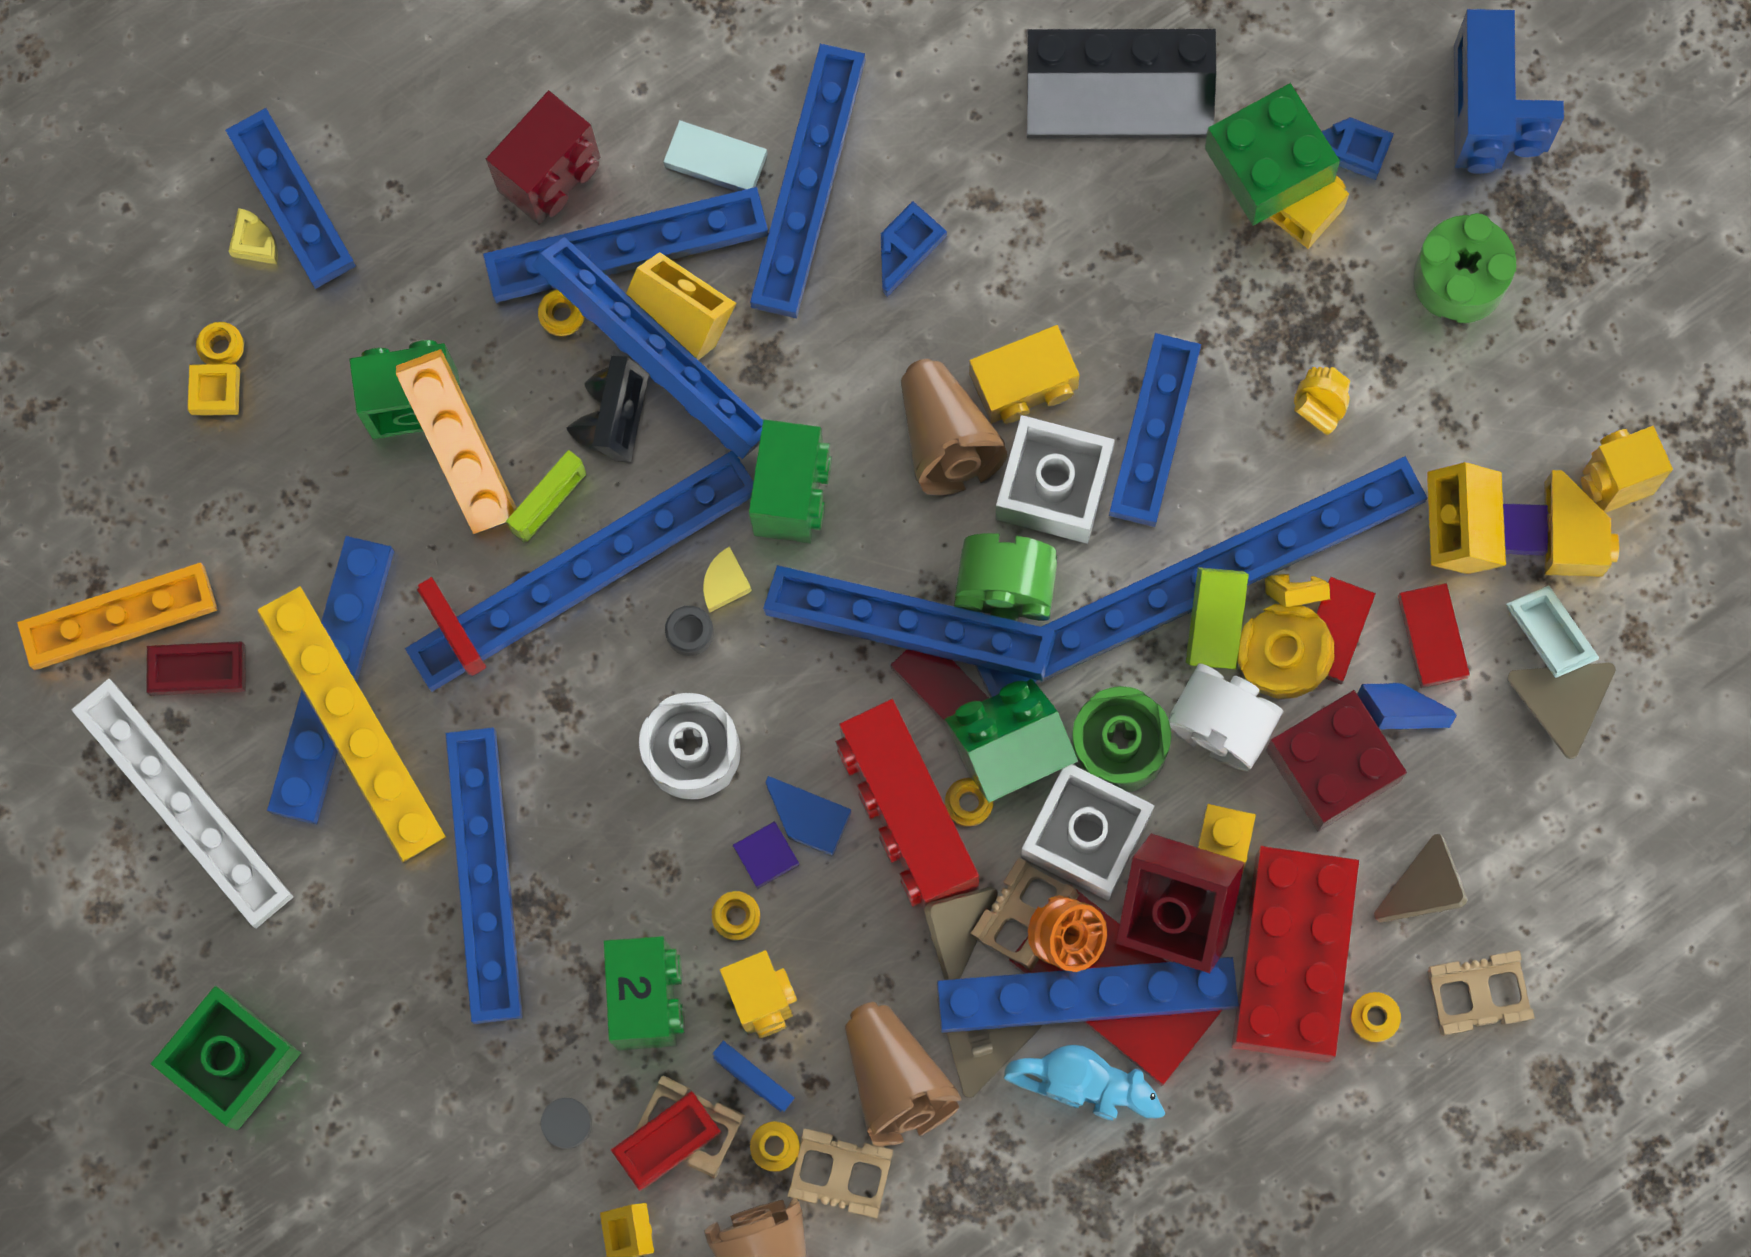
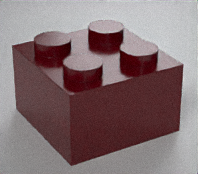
[486,90,601,225]
[1266,690,1407,832]
[1116,833,1245,973]

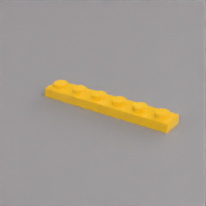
[257,586,446,863]

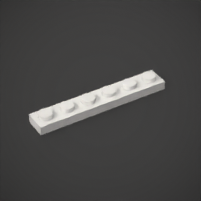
[71,679,294,929]

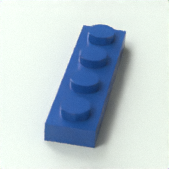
[225,108,356,289]
[1109,333,1201,527]

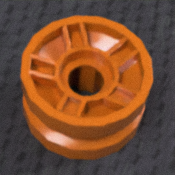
[1028,895,1107,972]

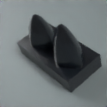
[566,356,649,462]

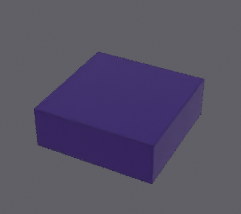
[1503,504,1548,556]
[733,821,799,889]

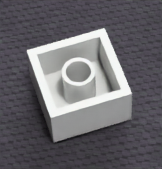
[995,415,1115,544]
[1021,764,1155,901]

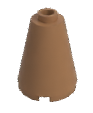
[901,359,1008,496]
[845,1002,961,1147]
[704,1198,807,1257]

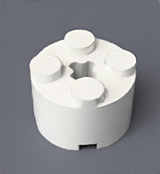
[1169,663,1284,771]
[639,693,741,799]

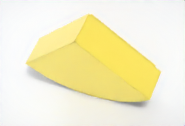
[228,208,278,264]
[703,546,752,613]

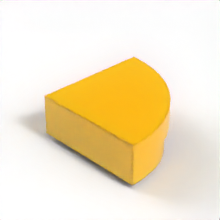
[1265,574,1330,608]

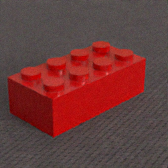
[835,698,979,912]
[1231,846,1359,1062]

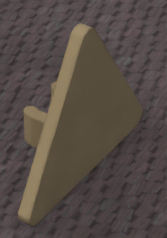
[1507,663,1616,759]
[1374,834,1468,923]
[925,887,998,980]
[937,998,1042,1098]

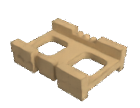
[971,858,1079,971]
[1427,950,1535,1036]
[633,1075,746,1179]
[787,1128,893,1219]

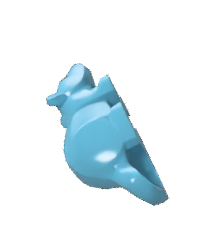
[1004,1045,1165,1121]

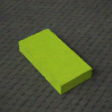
[506,450,586,543]
[1186,567,1249,669]

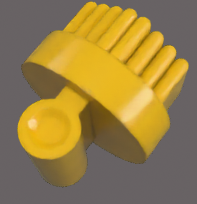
[1294,367,1350,435]

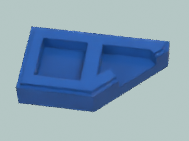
[1321,117,1394,180]
[881,201,947,297]
[1357,683,1457,730]
[765,776,852,856]
[712,1040,795,1112]

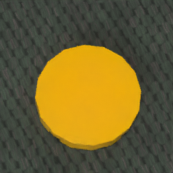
[1237,604,1334,699]

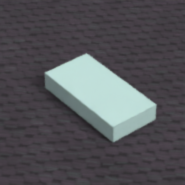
[663,120,768,191]

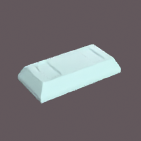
[1506,586,1599,678]

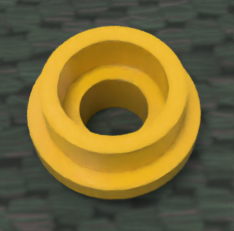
[538,290,585,336]
[196,322,244,364]
[945,777,993,827]
[711,891,761,941]
[1350,992,1401,1042]
[750,1121,800,1172]

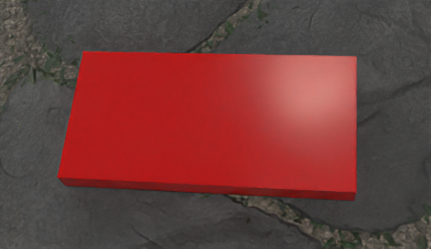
[1008,884,1223,1086]

